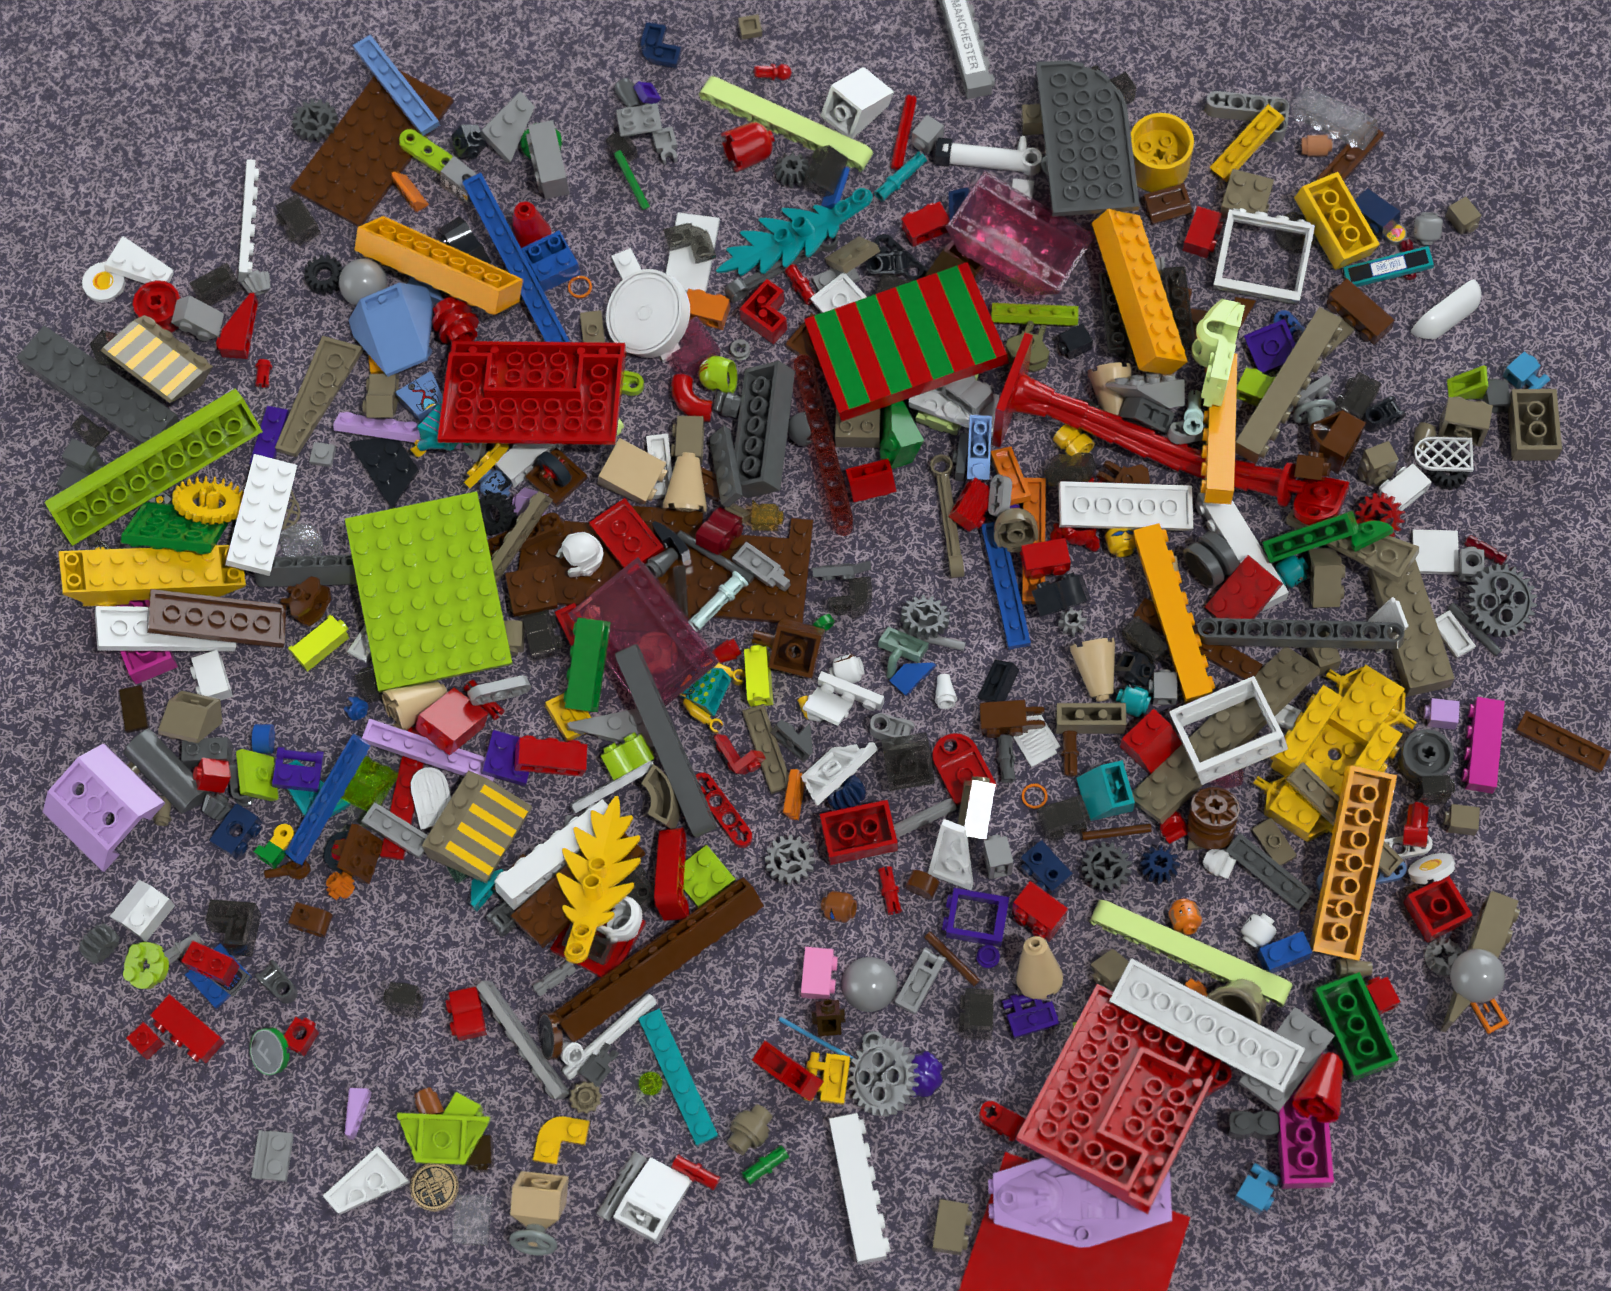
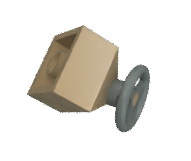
[509,1171,569,1256]

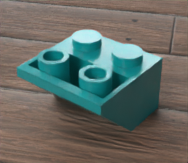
[1076,760,1135,822]

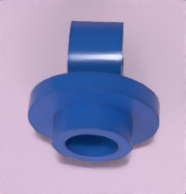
[344,696,368,721]

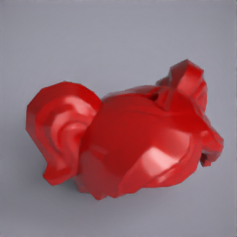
[1050,523,1100,552]

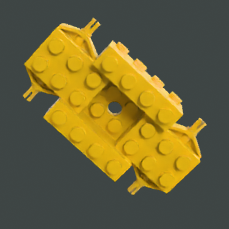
[1253,665,1417,842]

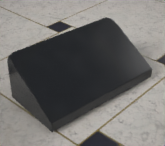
[977,660,1019,702]

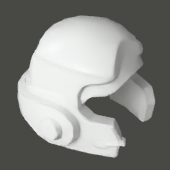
[556,532,603,577]
[597,896,642,943]

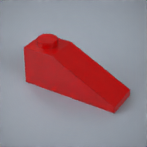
[216,293,258,359]

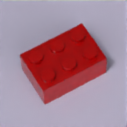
[820,800,898,865]

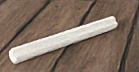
[562,993,656,1079]

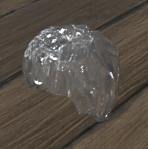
[280,523,323,557]

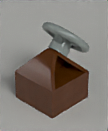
[1292,399,1366,475]

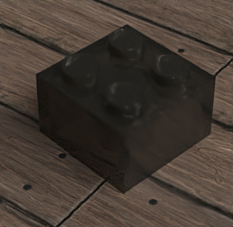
[881,732,935,791]

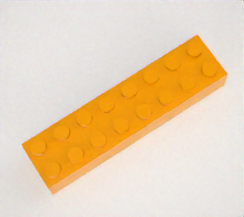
[1092,209,1188,375]
[354,216,523,314]
[1310,765,1397,961]

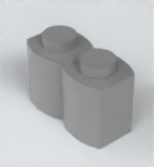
[942,376,993,415]

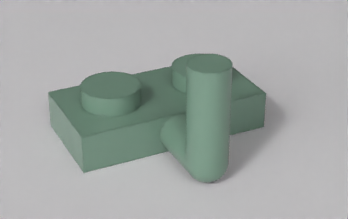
[878,627,929,679]

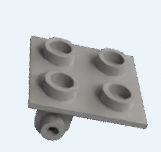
[616,103,662,137]

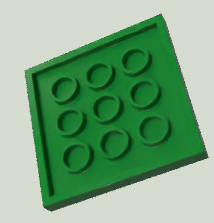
[121,502,229,554]

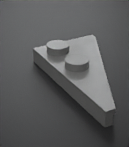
[567,708,655,750]

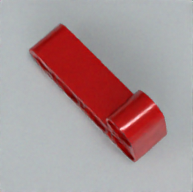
[654,828,689,921]

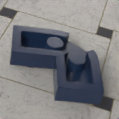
[641,22,682,69]

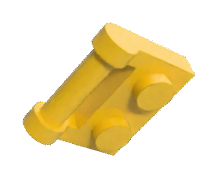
[464,443,509,488]

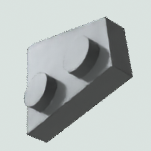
[812,561,871,580]

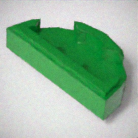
[1352,521,1393,552]

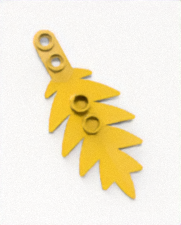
[556,796,641,964]

